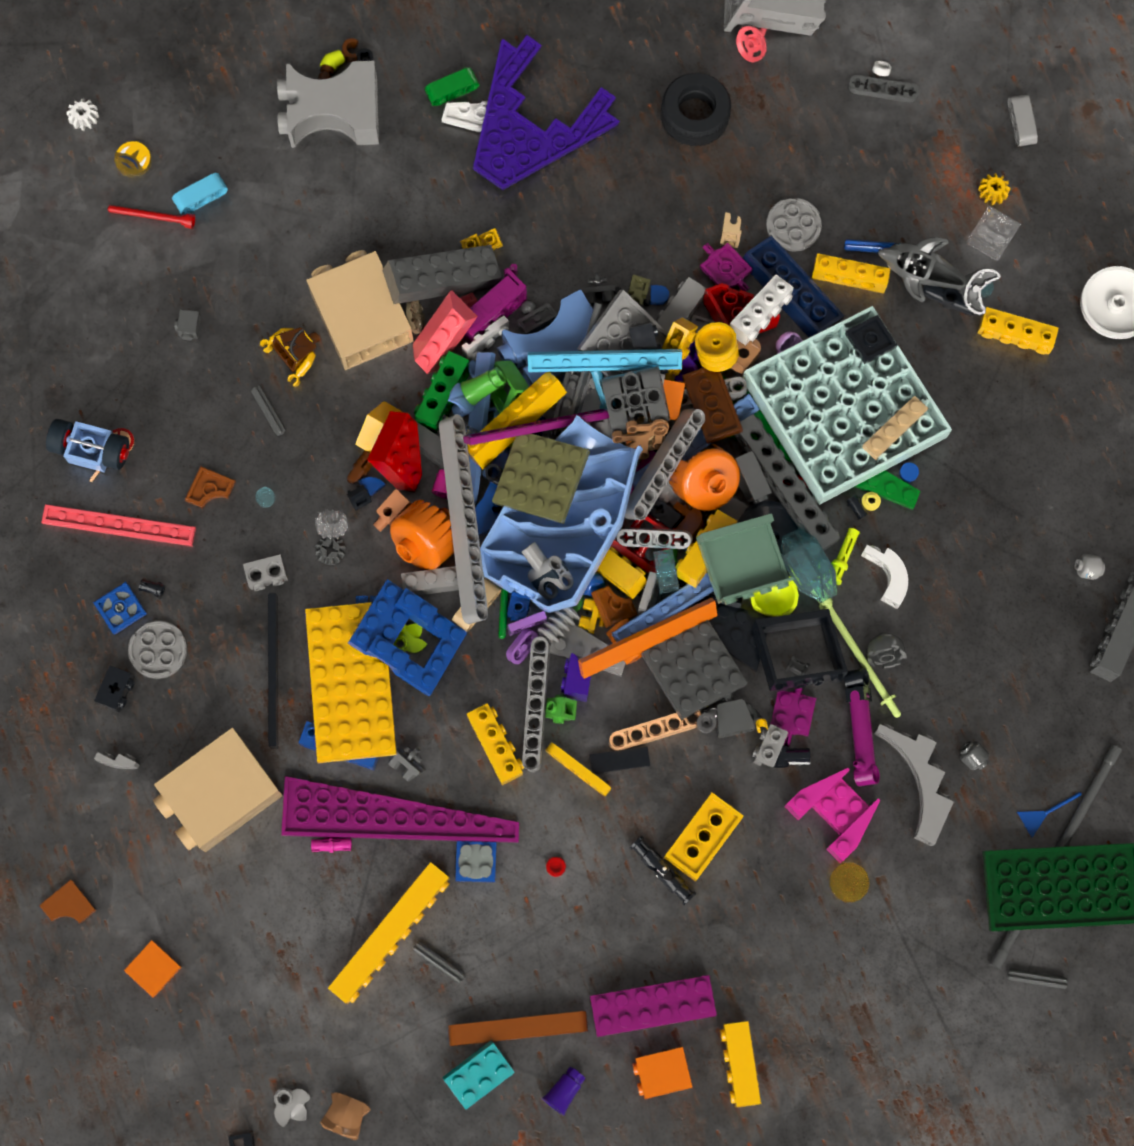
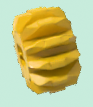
[978,173,1010,206]

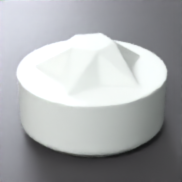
[872,61,892,76]

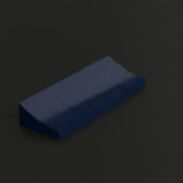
[743,235,845,338]

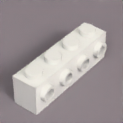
[729,275,794,345]

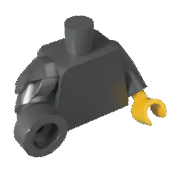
[696,693,768,739]

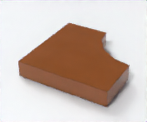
[185,466,236,508]
[591,585,638,628]
[39,880,97,923]

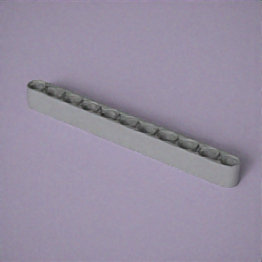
[439,414,488,624]

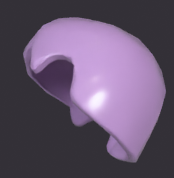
[776,331,803,354]

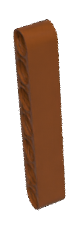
[448,1011,588,1046]

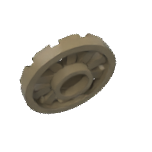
[406,300,425,334]

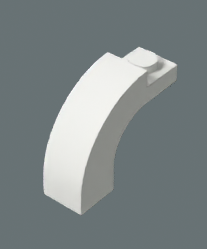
[861,545,908,609]

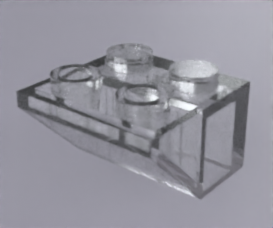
[967,206,1021,261]

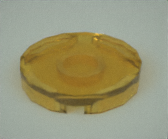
[830,863,869,903]

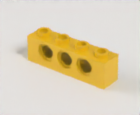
[811,253,890,293]

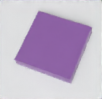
[507,611,547,636]

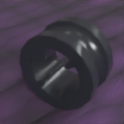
[357,48,374,61]

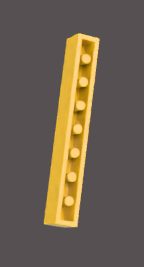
[328,862,450,1004]

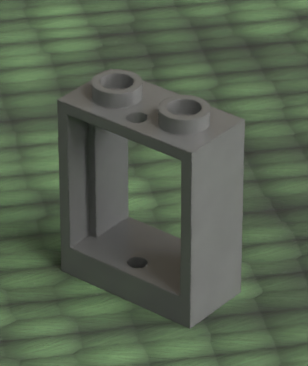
[735,451,772,504]

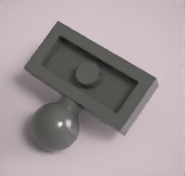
[517,300,558,334]

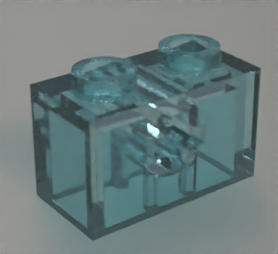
[653,549,679,594]

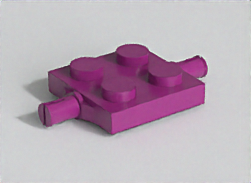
[700,243,752,292]
[771,688,816,746]

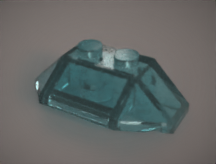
[781,529,837,603]

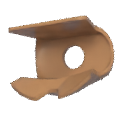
[731,339,761,377]
[320,1093,371,1140]

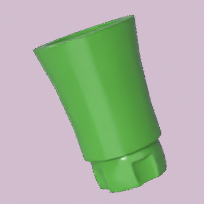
[461,367,506,406]

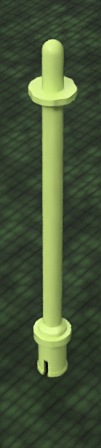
[810,584,901,718]

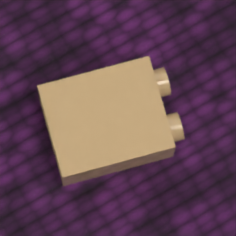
[306,250,414,370]
[153,728,283,852]

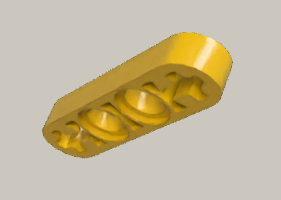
[545,742,611,796]

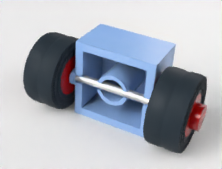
[46,419,129,472]

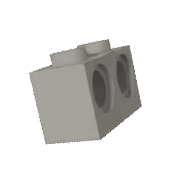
[243,554,288,591]

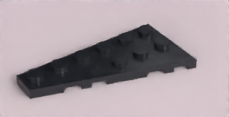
[655,585,770,672]

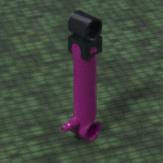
[844,668,880,786]

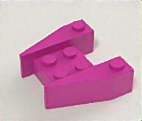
[784,768,880,863]

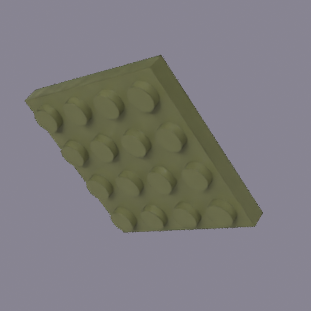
[492,434,590,524]

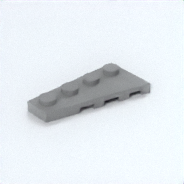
[550,624,626,676]

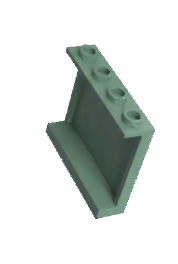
[696,513,794,605]

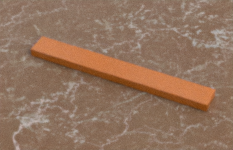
[578,598,717,679]

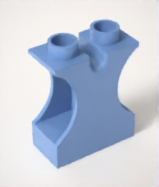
[497,289,593,387]

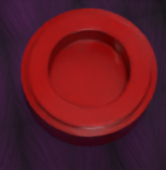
[546,857,566,877]

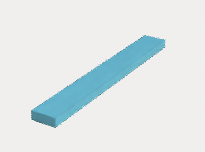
[528,349,682,372]

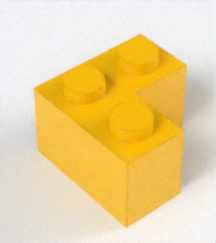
[355,401,402,453]

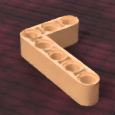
[609,711,701,751]

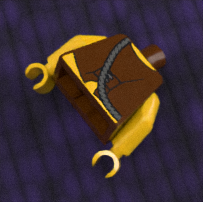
[260,327,320,387]

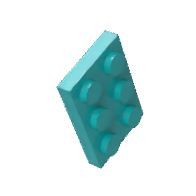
[442,1040,515,1110]

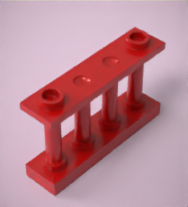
[611,514,685,578]

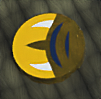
[114,141,152,177]

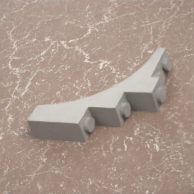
[874,723,954,846]

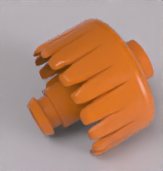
[669,444,740,511]
[390,500,454,570]

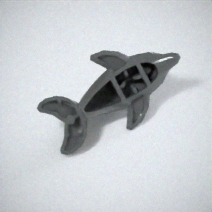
[878,237,1001,315]

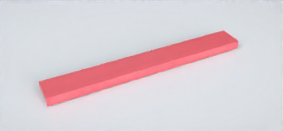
[41,504,196,547]

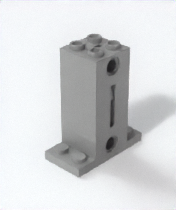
[724,0,826,36]

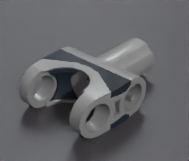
[521,542,574,600]

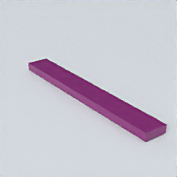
[463,409,609,445]

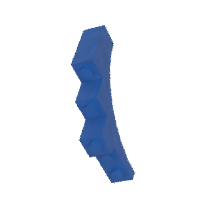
[449,447,510,537]

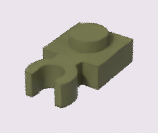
[628,275,651,306]

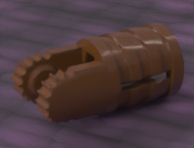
[347,450,373,484]

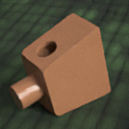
[373,489,412,532]

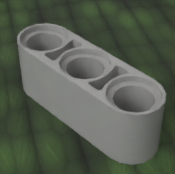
[1008,94,1038,146]

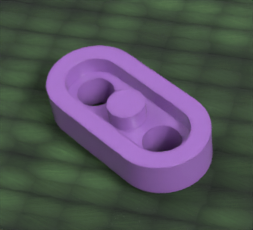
[506,628,538,664]

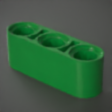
[424,68,480,106]

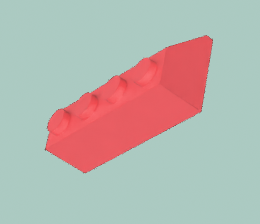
[413,291,478,374]

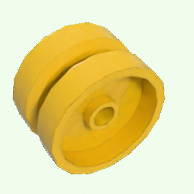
[695,322,739,372]

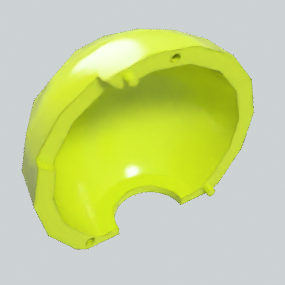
[750,576,799,617]

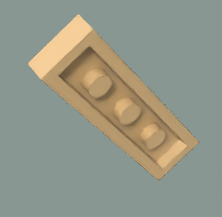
[862,396,929,460]

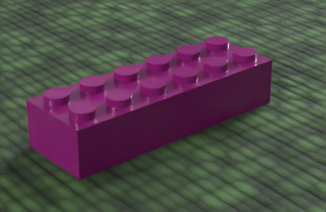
[590,975,717,1037]

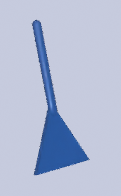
[1017,792,1082,837]

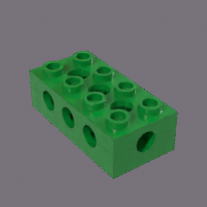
[414,351,470,436]

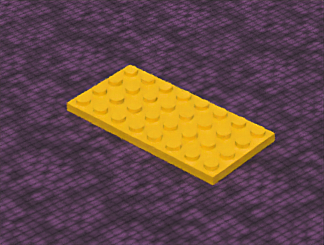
[305,602,397,763]

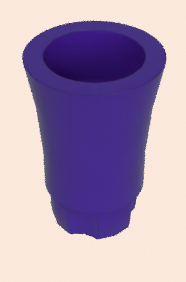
[541,1067,585,1116]

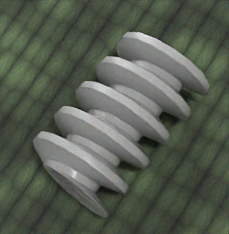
[538,607,580,644]

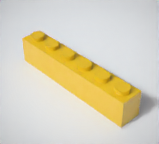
[467,372,567,470]

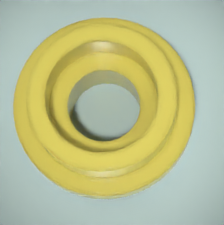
[861,492,881,511]

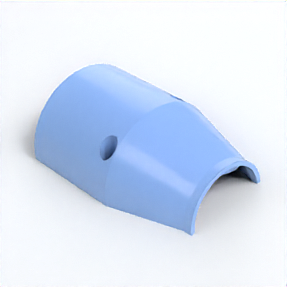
[480,415,643,613]

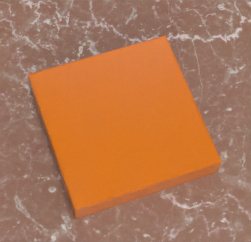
[124,940,182,998]

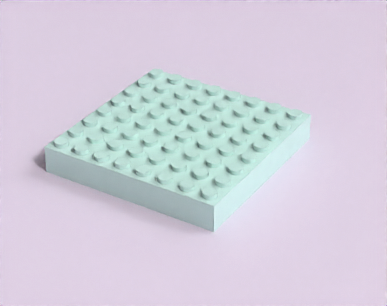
[742,306,952,505]

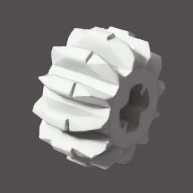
[67,98,99,131]

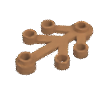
[612,419,669,460]

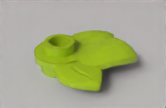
[393,623,427,653]

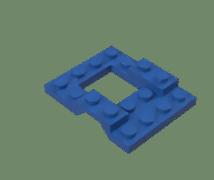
[347,579,467,697]

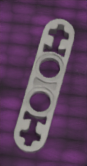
[617,527,693,549]

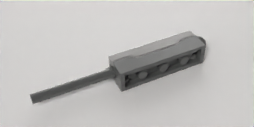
[549,303,602,439]

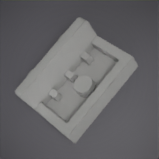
[752,724,788,767]

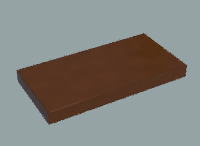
[682,368,743,444]

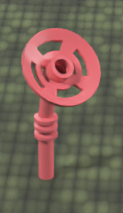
[736,26,767,62]

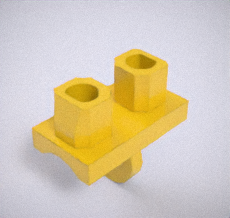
[579,598,605,634]

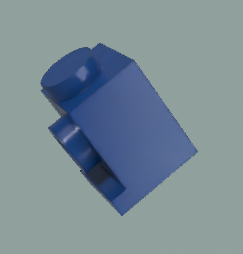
[507,592,531,622]

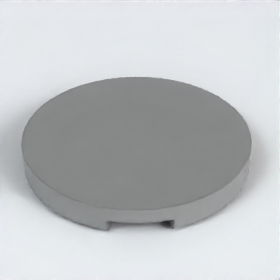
[766,198,822,251]
[128,621,187,679]

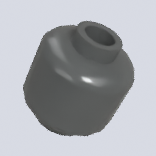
[959,741,989,770]

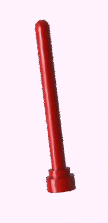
[107,205,195,229]

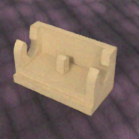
[720,212,742,248]

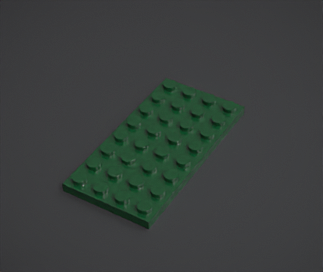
[982,843,1134,932]

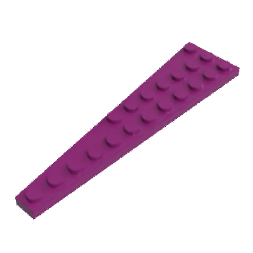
[281,776,519,843]

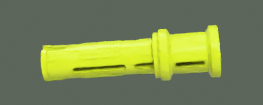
[825,528,860,585]

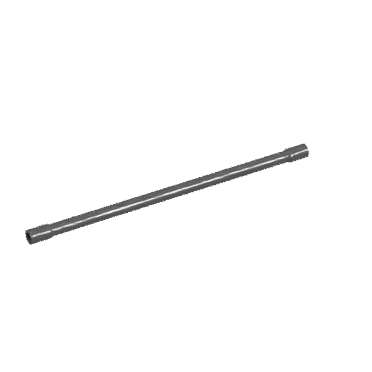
[989,745,1122,970]

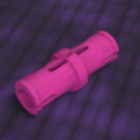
[311,837,352,853]

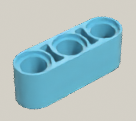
[172,173,228,215]

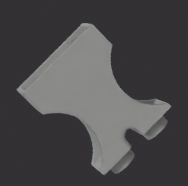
[277,61,379,148]

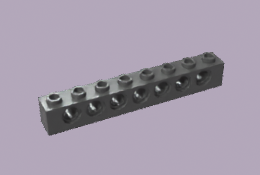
[734,414,840,555]

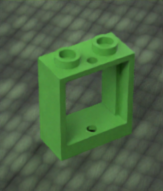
[490,361,529,414]

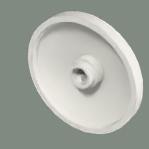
[1080,266,1134,339]

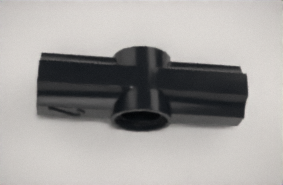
[923,285,974,317]

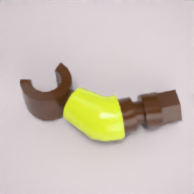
[318,38,358,80]

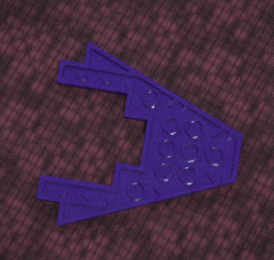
[473,35,620,190]

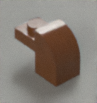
[673,501,707,545]

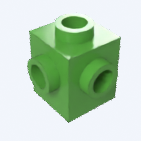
[545,695,577,724]

